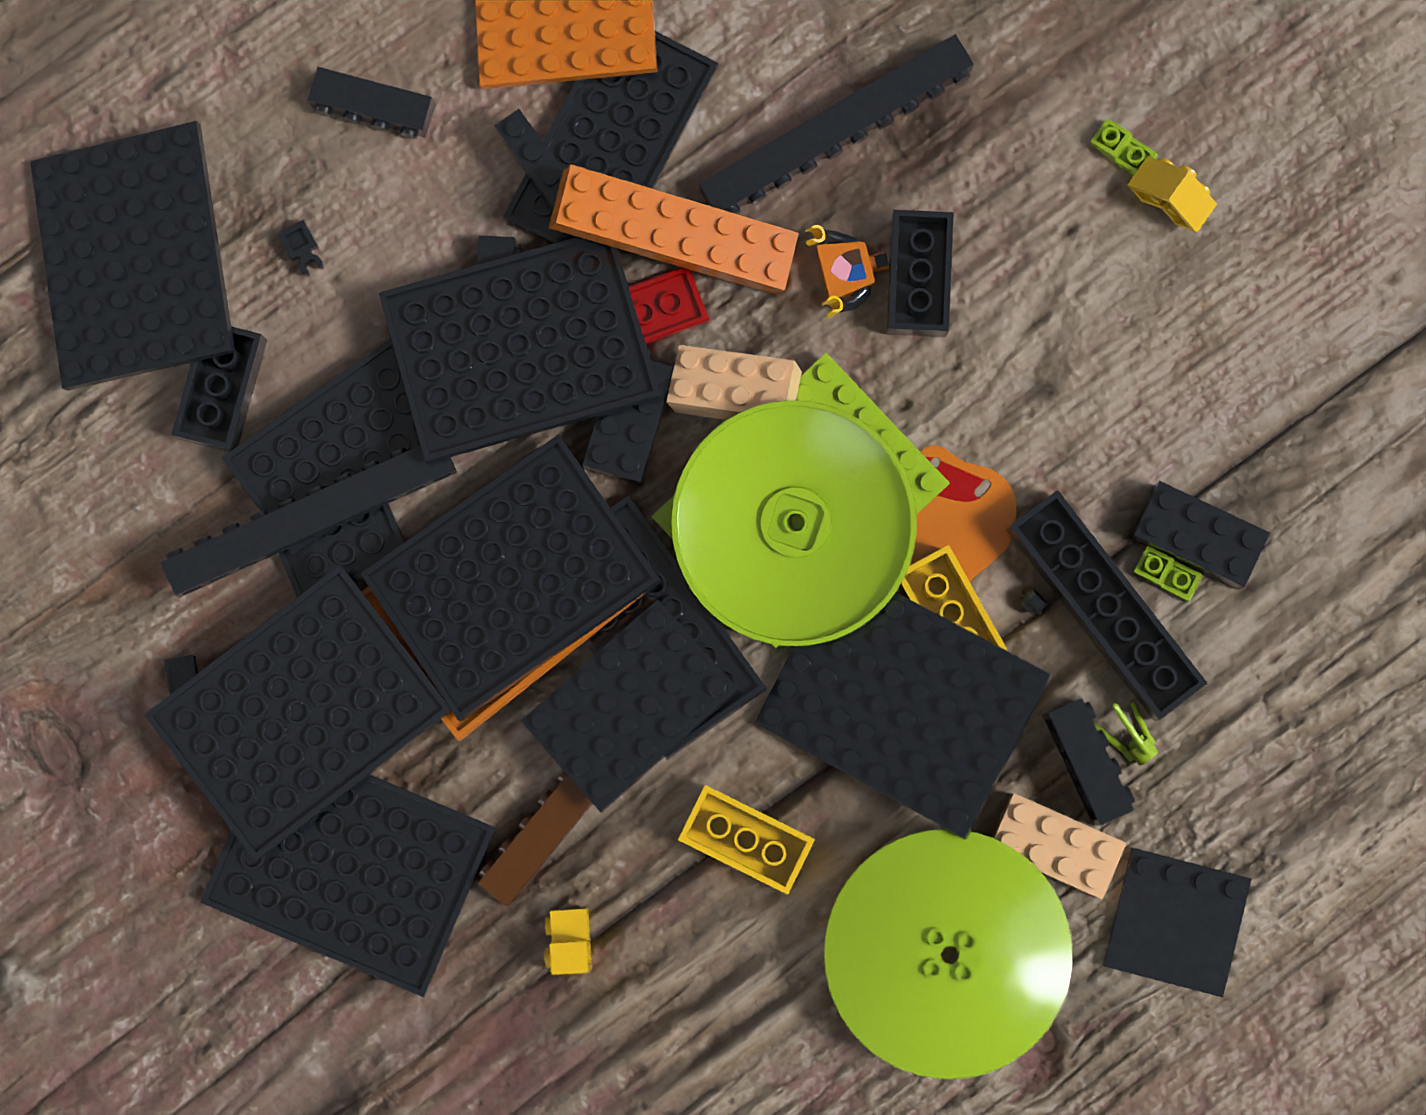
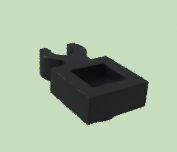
[277,220,324,277]

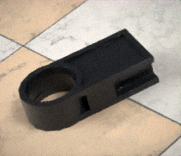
[164,655,198,694]

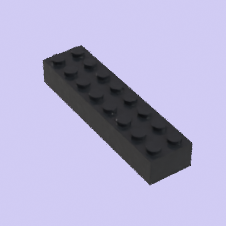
[1006,490,1208,721]

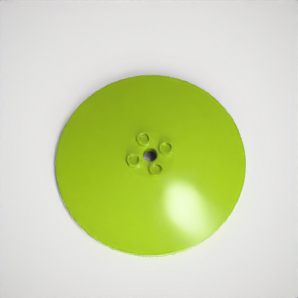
[672,401,917,646]
[824,829,1072,1079]

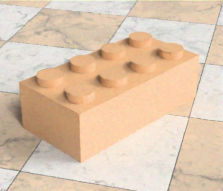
[666,345,802,420]
[991,793,1126,899]

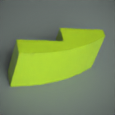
[1090,118,1158,176]
[1134,546,1203,603]

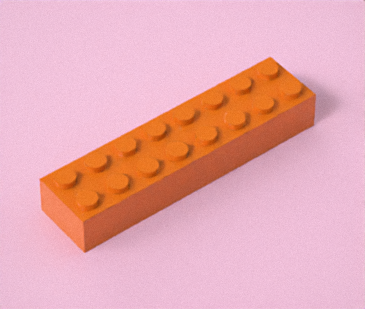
[549,164,799,295]

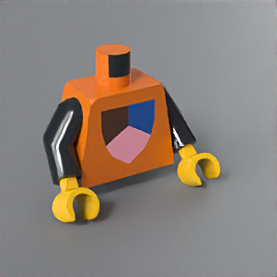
[805,225,889,318]

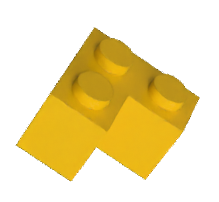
[1128,156,1217,233]
[545,908,592,975]

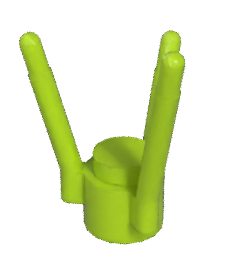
[1094,702,1159,766]

